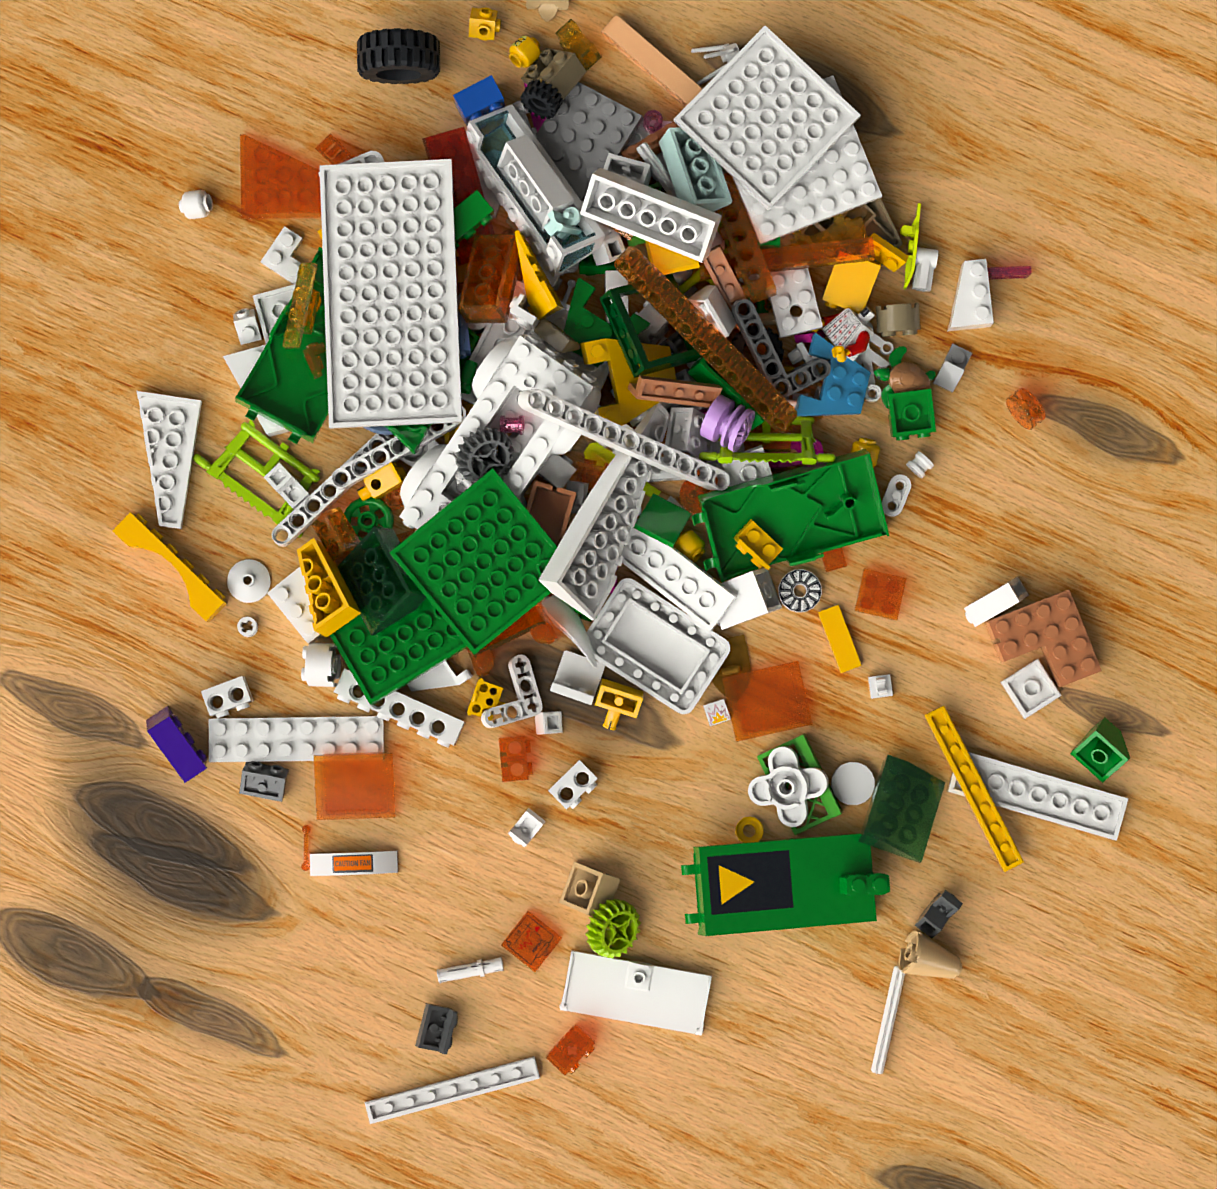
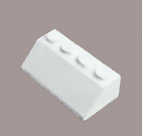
[496,134,574,234]

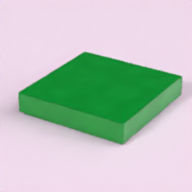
[634,493,692,548]

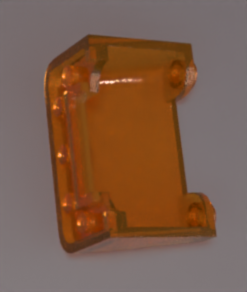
[466,605,558,678]

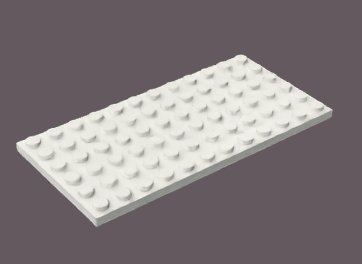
[319,159,462,429]

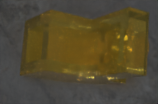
[555,19,602,71]

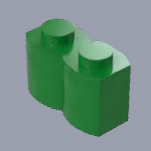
[839,872,890,896]

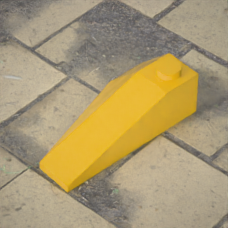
[515,230,564,320]

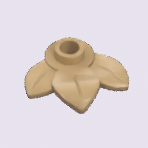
[526,0,569,22]

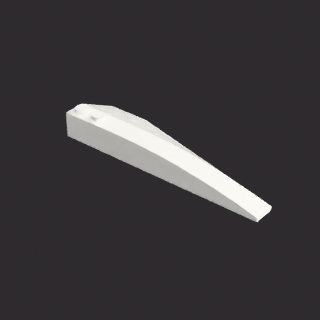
[539,402,671,620]

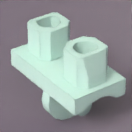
[544,207,582,240]

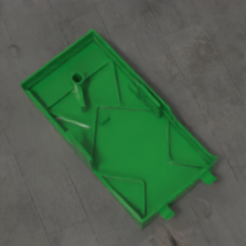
[235,247,329,444]

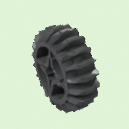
[455,426,514,483]

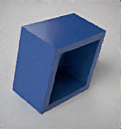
[453,75,505,126]

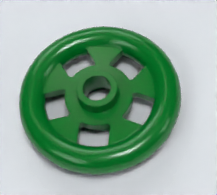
[342,497,394,547]

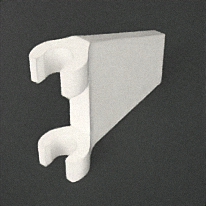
[407,660,473,691]

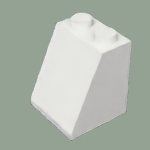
[717,568,782,630]

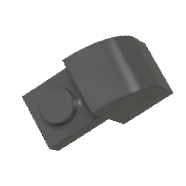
[915,890,963,939]

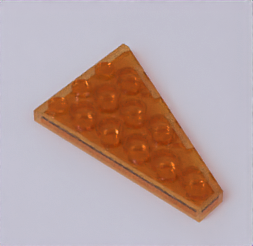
[240,134,321,219]

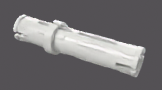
[437,957,504,983]

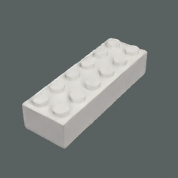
[580,168,722,262]

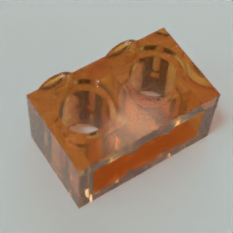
[311,506,361,561]
[499,736,533,782]

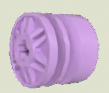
[700,395,755,452]

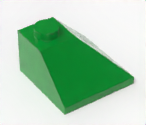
[1070,717,1130,783]

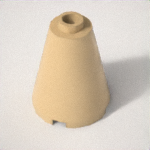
[898,931,962,979]

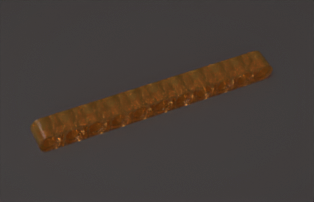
[614,246,797,432]

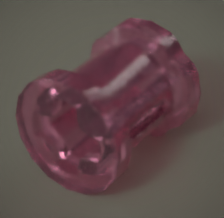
[643,110,663,134]
[500,415,524,435]

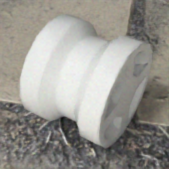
[906,451,934,479]

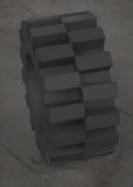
[521,79,563,119]

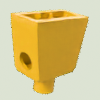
[357,462,407,501]

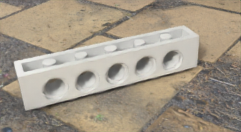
[334,668,465,748]

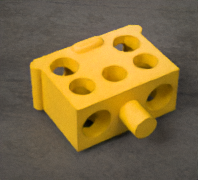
[467,678,506,721]

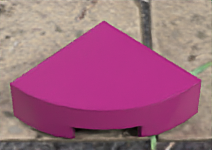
[794,330,825,344]

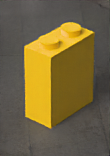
[822,248,881,313]

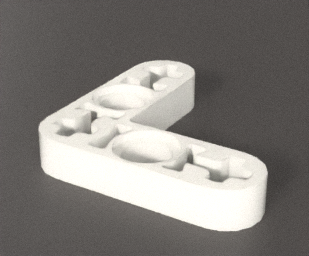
[481,655,543,728]

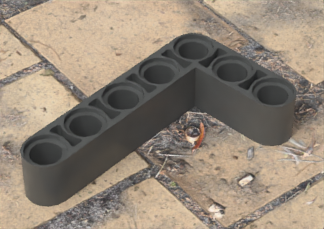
[731,299,831,398]

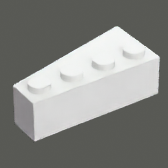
[223,345,290,437]

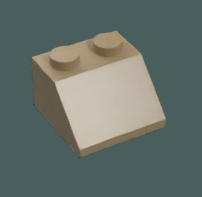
[559,862,620,917]

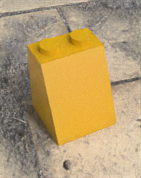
[645,240,700,277]

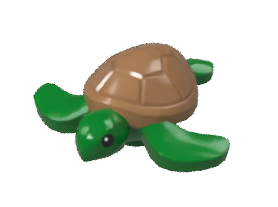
[874,346,936,409]

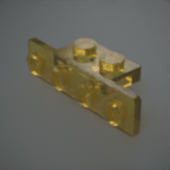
[282,263,320,349]

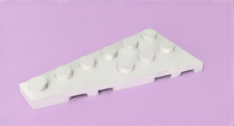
[137,391,202,529]

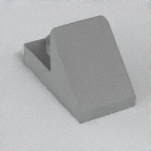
[933,344,972,393]

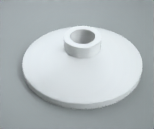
[227,559,271,603]

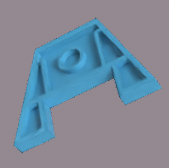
[793,333,871,417]

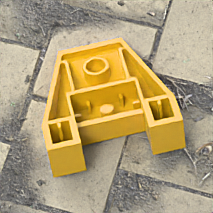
[580,338,676,429]

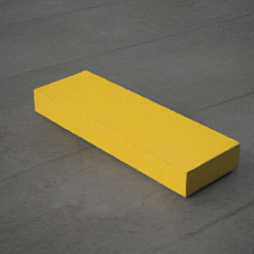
[818,605,862,673]

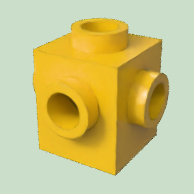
[468,7,501,41]

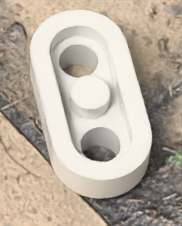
[882,474,911,517]

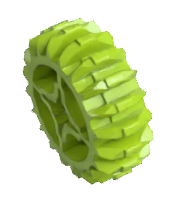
[585,899,641,959]

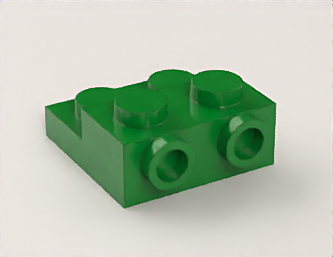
[887,388,936,441]

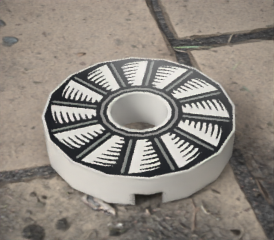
[778,569,822,613]

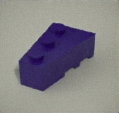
[146,706,208,783]

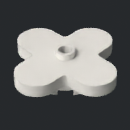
[748,746,828,827]

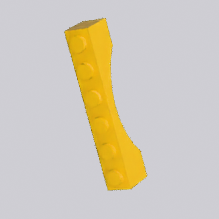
[112,512,227,622]

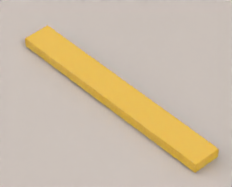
[924,705,1024,872]

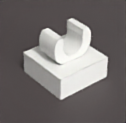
[868,674,893,699]

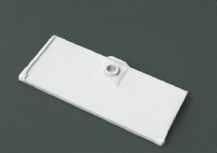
[559,950,712,1036]

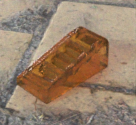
[315,133,354,165]

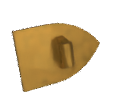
[712,635,750,703]

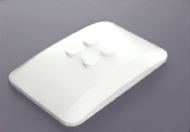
[587,578,730,714]

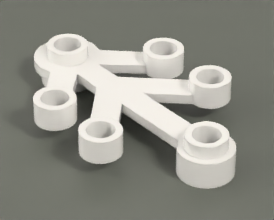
[854,322,894,402]

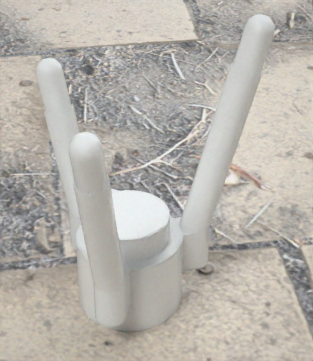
[691,43,739,86]

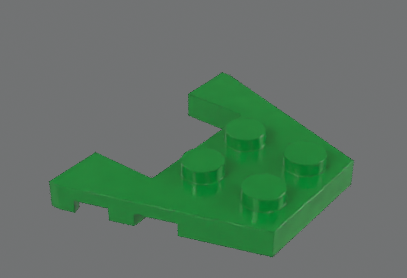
[564,278,651,368]

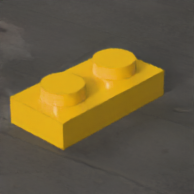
[860,233,909,272]

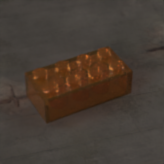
[458,234,520,323]

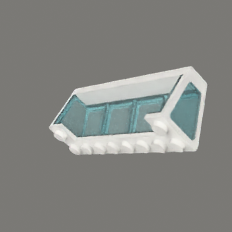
[462,104,606,278]

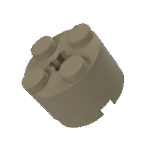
[876,303,921,337]

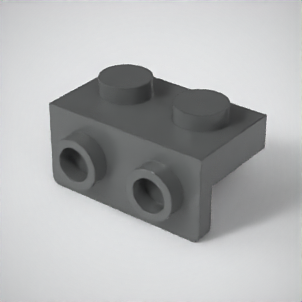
[415,1003,458,1055]

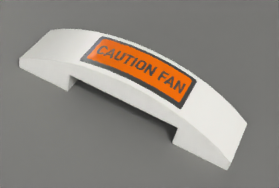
[310,851,398,876]

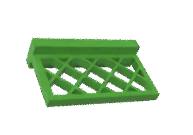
[757,733,843,835]

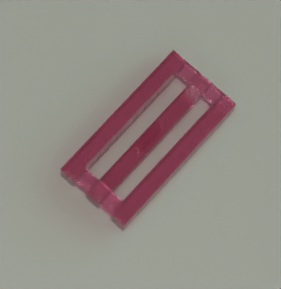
[987,266,1032,280]

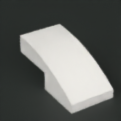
[264,462,310,509]

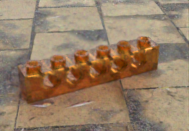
[714,173,777,304]

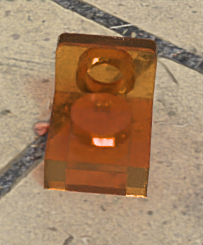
[303,342,326,379]

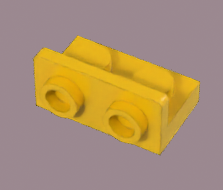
[733,519,783,570]

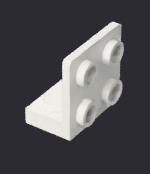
[665,407,712,461]
[550,651,605,705]

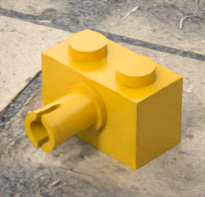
[595,678,644,730]

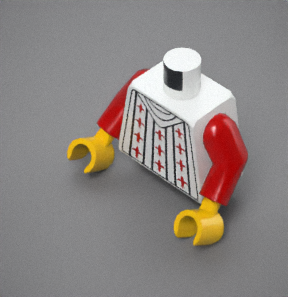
[812,306,875,362]

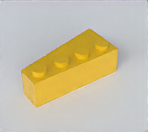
[297,538,361,638]

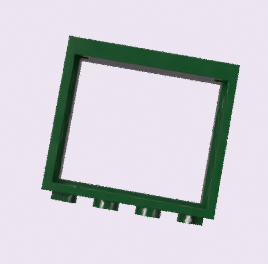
[599,274,707,378]

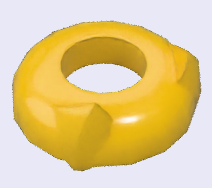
[735,816,764,843]

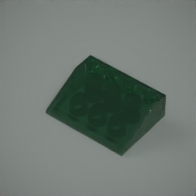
[337,526,426,635]
[858,755,945,863]

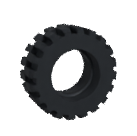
[357,28,440,84]

